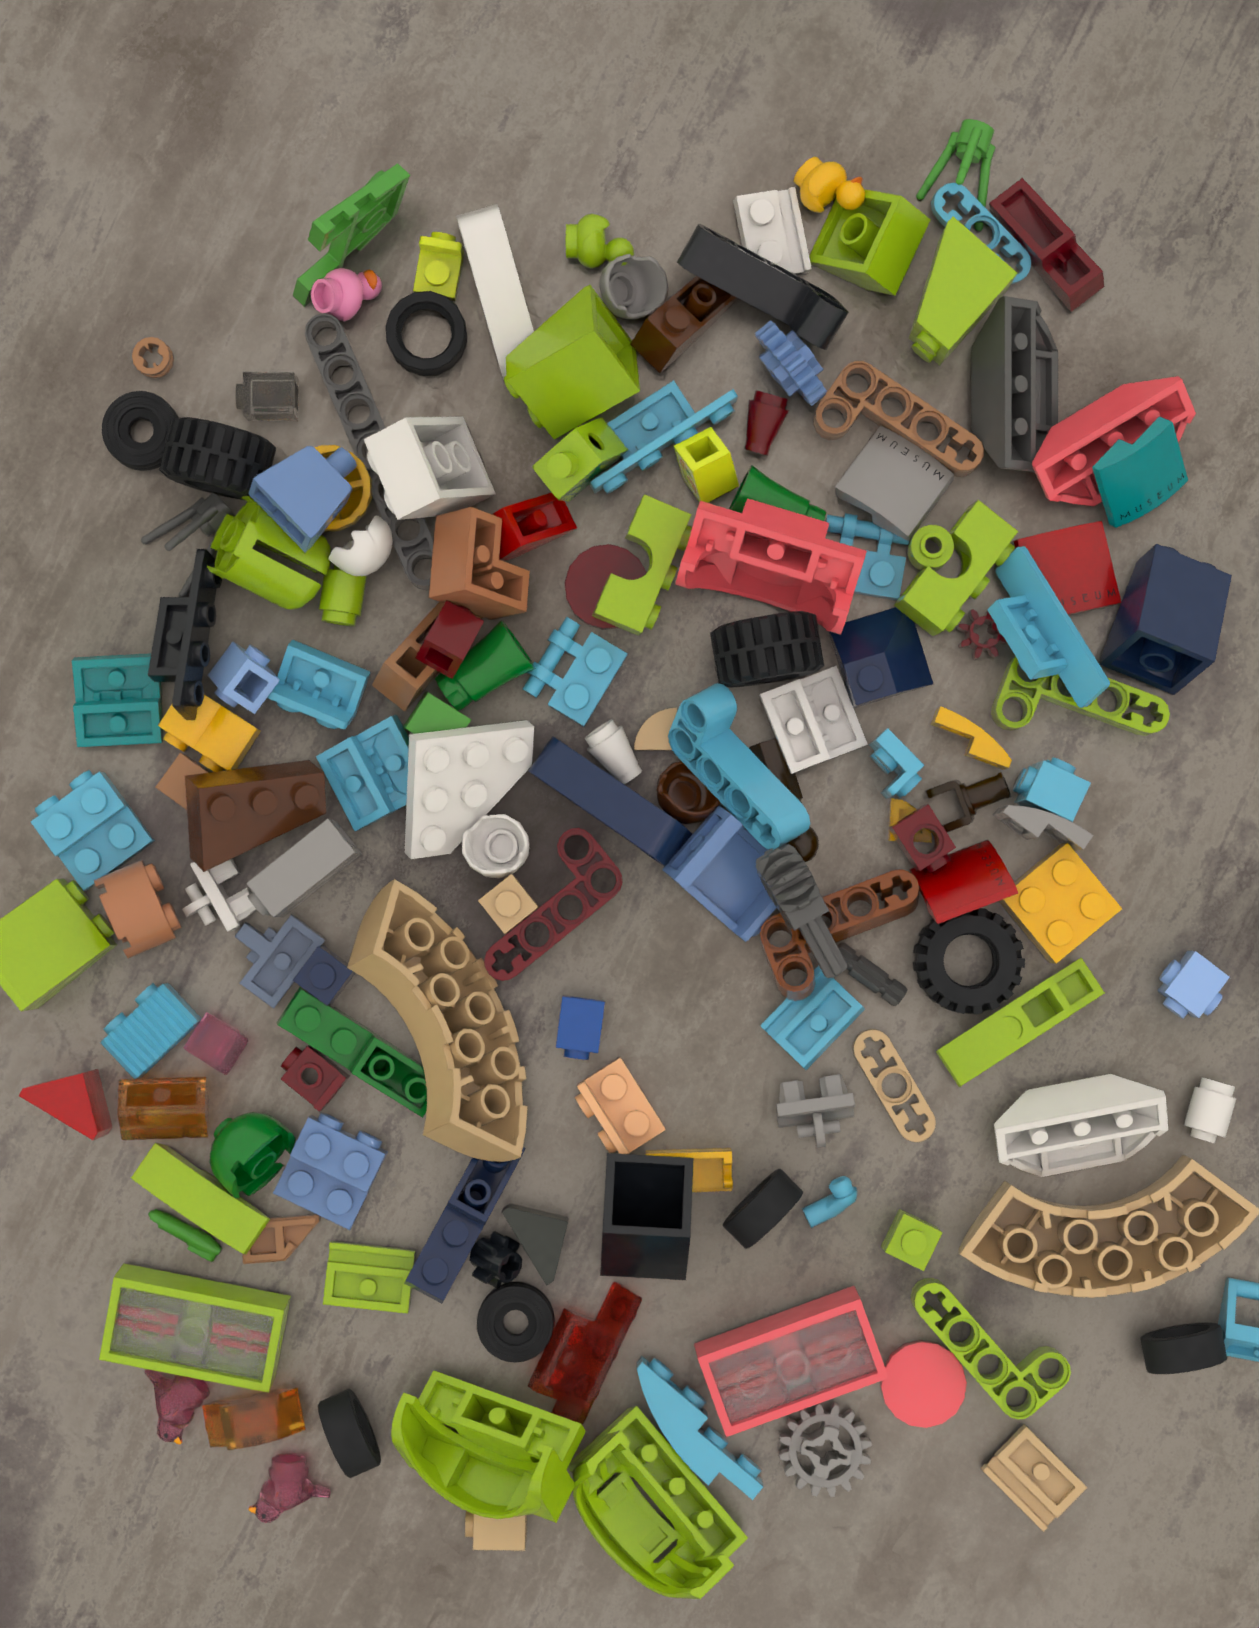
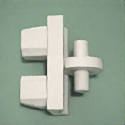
[182,858,257,932]

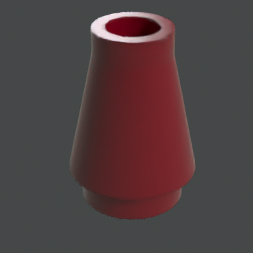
[744,390,789,456]

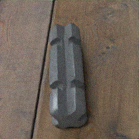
[838,943,907,1006]

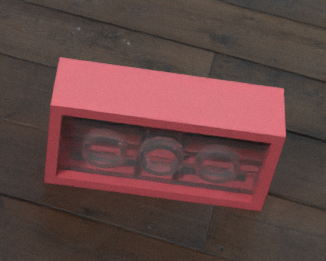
[694,1286,889,1437]

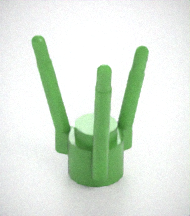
[916,119,996,231]

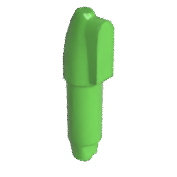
[148,1209,222,1262]

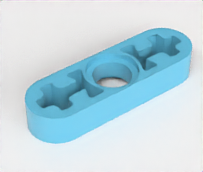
[931,183,1031,284]

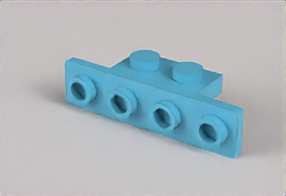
[590,380,738,494]
[987,546,1110,708]

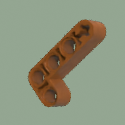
[760,869,919,1001]

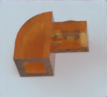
[202,1388,306,1450]

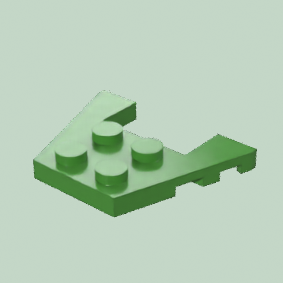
[293,163,410,307]

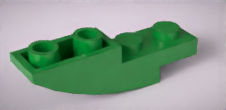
[276,987,427,1118]

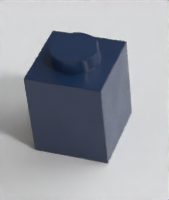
[293,945,355,1006]

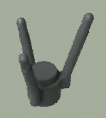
[141,492,235,597]

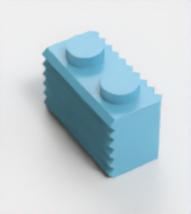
[100,983,202,1080]

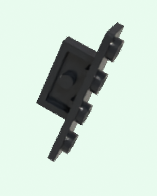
[148,549,222,720]

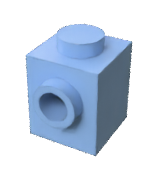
[208,642,280,714]
[1158,951,1230,1019]

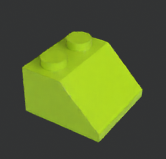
[809,189,931,296]

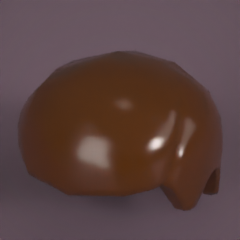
[656,761,721,824]

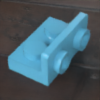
[869,728,924,799]

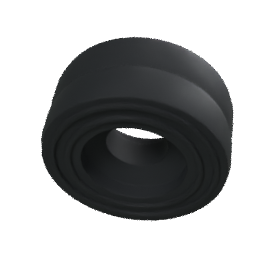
[102,391,179,471]
[477,1282,555,1363]

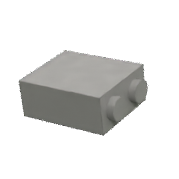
[246,818,362,917]

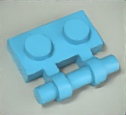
[826,513,909,600]
[523,617,628,727]

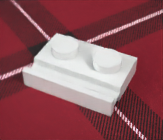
[733,187,812,274]

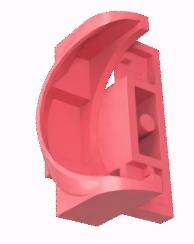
[675,498,867,635]

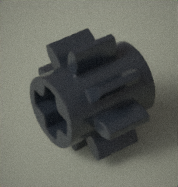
[469,1231,522,1289]

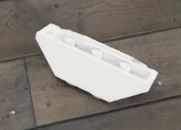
[994,1074,1168,1177]

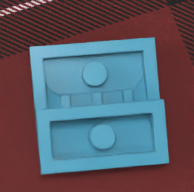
[316,715,409,831]

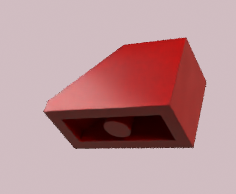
[492,492,577,561]

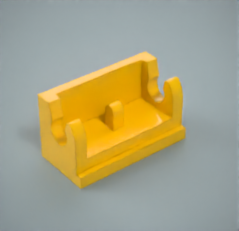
[646,1148,733,1192]

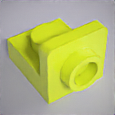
[413,232,464,301]

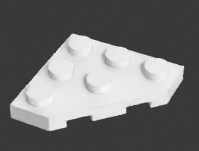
[405,720,534,859]

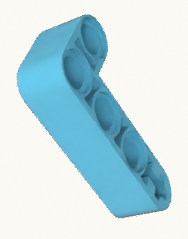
[668,683,810,850]

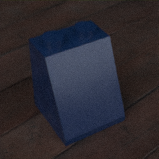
[1099,544,1232,695]

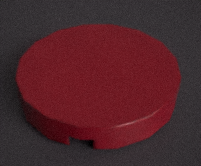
[565,544,647,630]

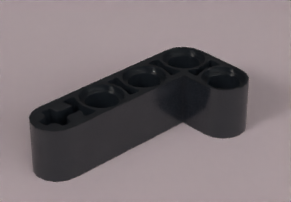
[677,224,849,350]

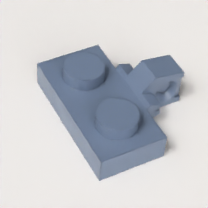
[234,914,326,1009]

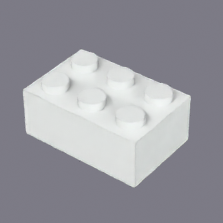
[364,416,496,520]

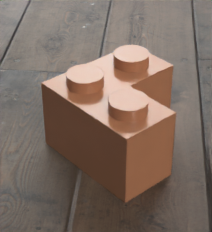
[429,507,530,620]

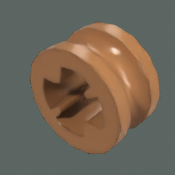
[132,337,174,378]

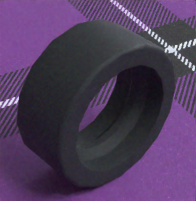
[385,291,467,376]
[723,1169,803,1249]
[1140,1323,1227,1374]
[318,1389,381,1478]

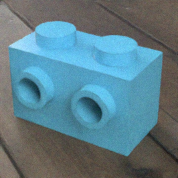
[1013,757,1091,822]

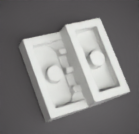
[759,666,868,774]

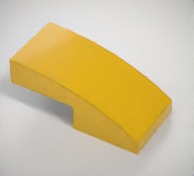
[930,706,1012,770]

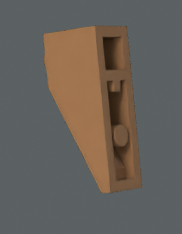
[372,602,484,712]

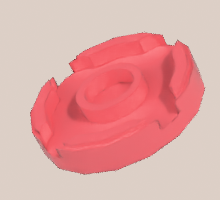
[880,1340,967,1428]

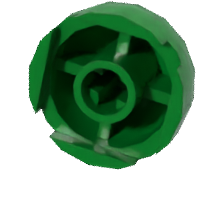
[209,1112,295,1198]

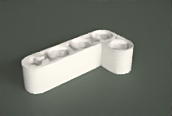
[456,204,534,380]

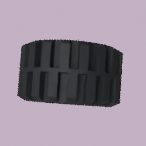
[159,417,276,500]
[710,611,824,688]
[913,908,1025,1014]

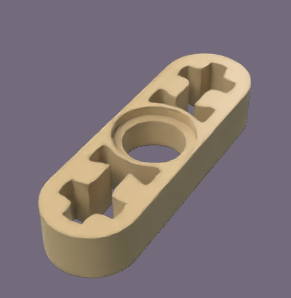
[852,1029,936,1142]

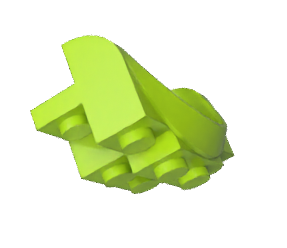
[391,1370,586,1523]

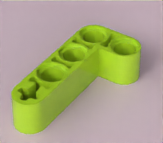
[991,656,1170,736]
[910,1278,1071,1420]

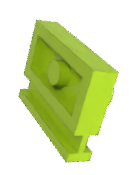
[323,1241,416,1314]

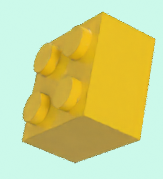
[998,843,1122,964]

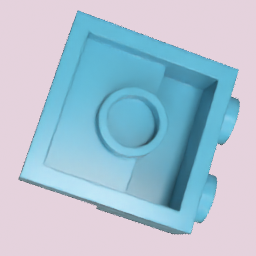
[31,770,155,891]

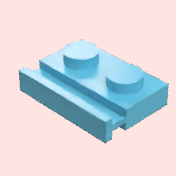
[760,965,865,1070]

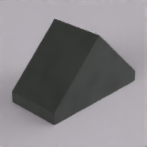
[502,1203,569,1286]

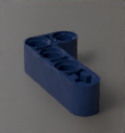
[528,736,692,867]

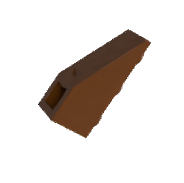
[630,276,738,373]

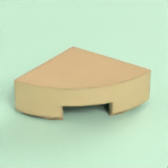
[634,708,677,751]

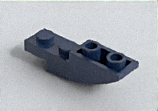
[404,1147,526,1304]

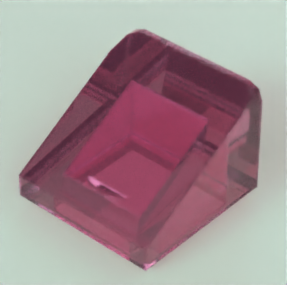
[184,1012,248,1075]

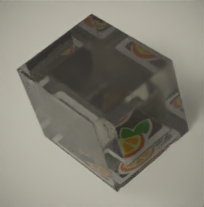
[235,372,299,421]

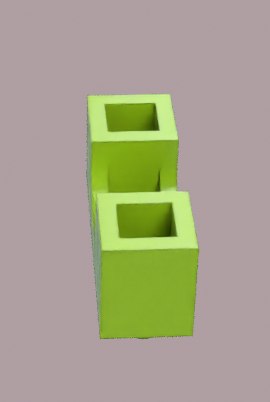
[592,494,692,636]
[894,500,1018,636]

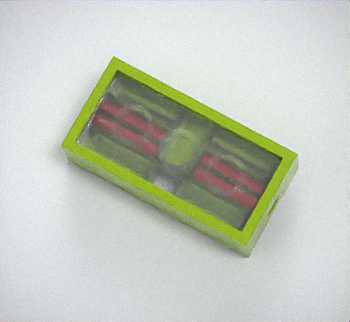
[99,1263,291,1393]

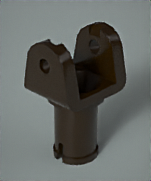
[925,772,1011,832]

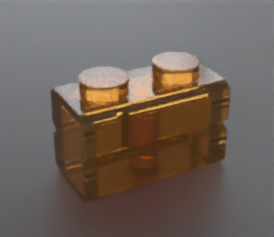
[117,1077,209,1140]

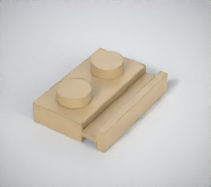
[981,1424,1087,1532]

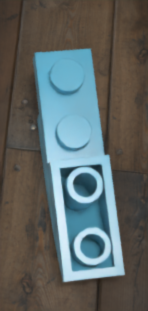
[636,1356,764,1500]

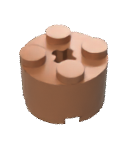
[94,860,182,959]

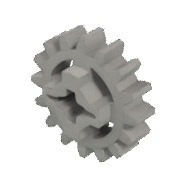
[778,1401,872,1497]

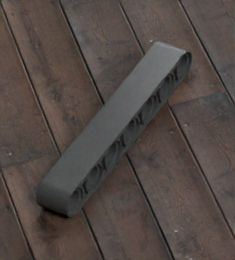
[305,313,434,591]

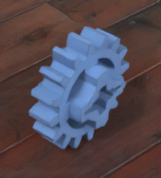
[755,320,827,406]

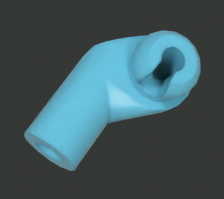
[802,1176,857,1228]

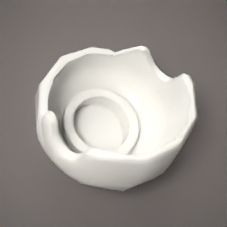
[328,515,393,576]
[462,814,530,878]

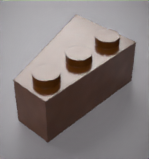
[185,760,326,872]

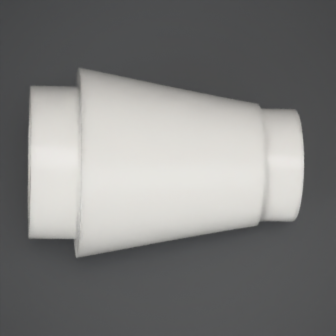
[584,719,642,784]

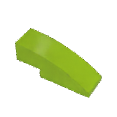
[131,1143,270,1255]

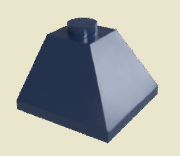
[828,607,933,708]

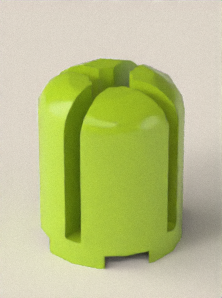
[207,496,331,610]

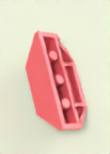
[1032,376,1196,506]

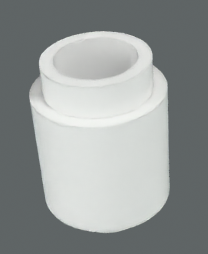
[1184,1077,1236,1143]

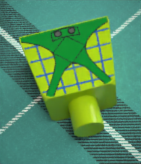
[532,417,628,502]

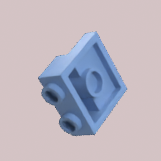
[273,1112,388,1230]

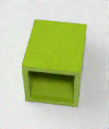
[909,216,1017,366]
[504,284,640,439]
[0,879,117,1012]

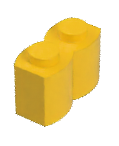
[158,694,261,772]

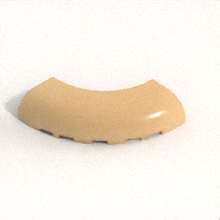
[347,879,527,1162]
[959,1155,1259,1298]

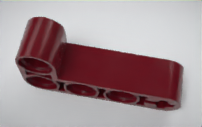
[484,828,623,981]

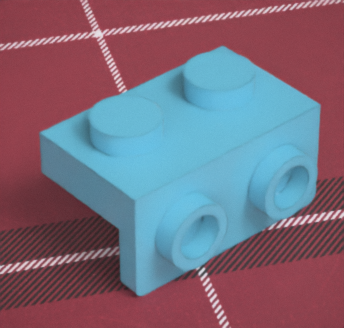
[267,640,371,729]

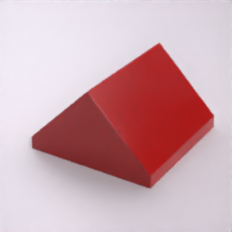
[18,1069,112,1140]

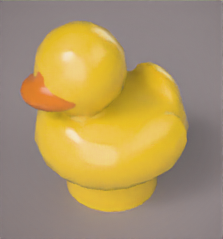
[794,157,865,213]

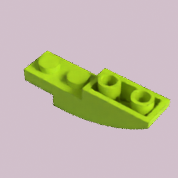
[936,958,1105,1087]

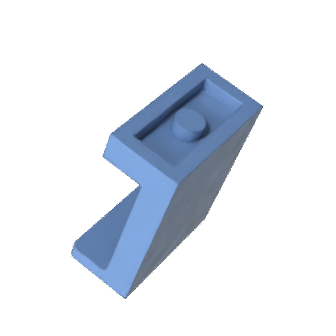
[662,806,777,942]

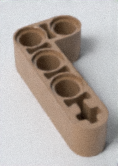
[813,361,984,477]

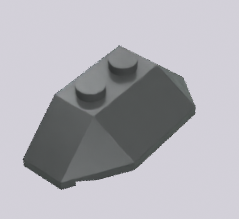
[971,296,1058,472]

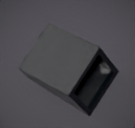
[600,1153,694,1280]

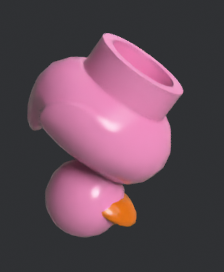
[311,268,382,322]

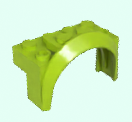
[568,1406,748,1599]

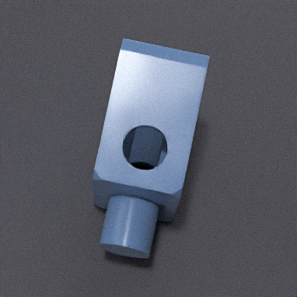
[248,446,357,553]

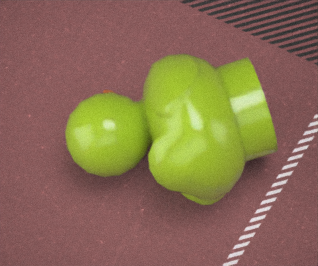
[566,213,634,269]

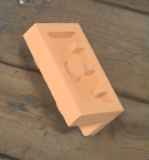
[575,1057,666,1154]

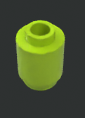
[907,525,954,571]
[319,564,367,626]

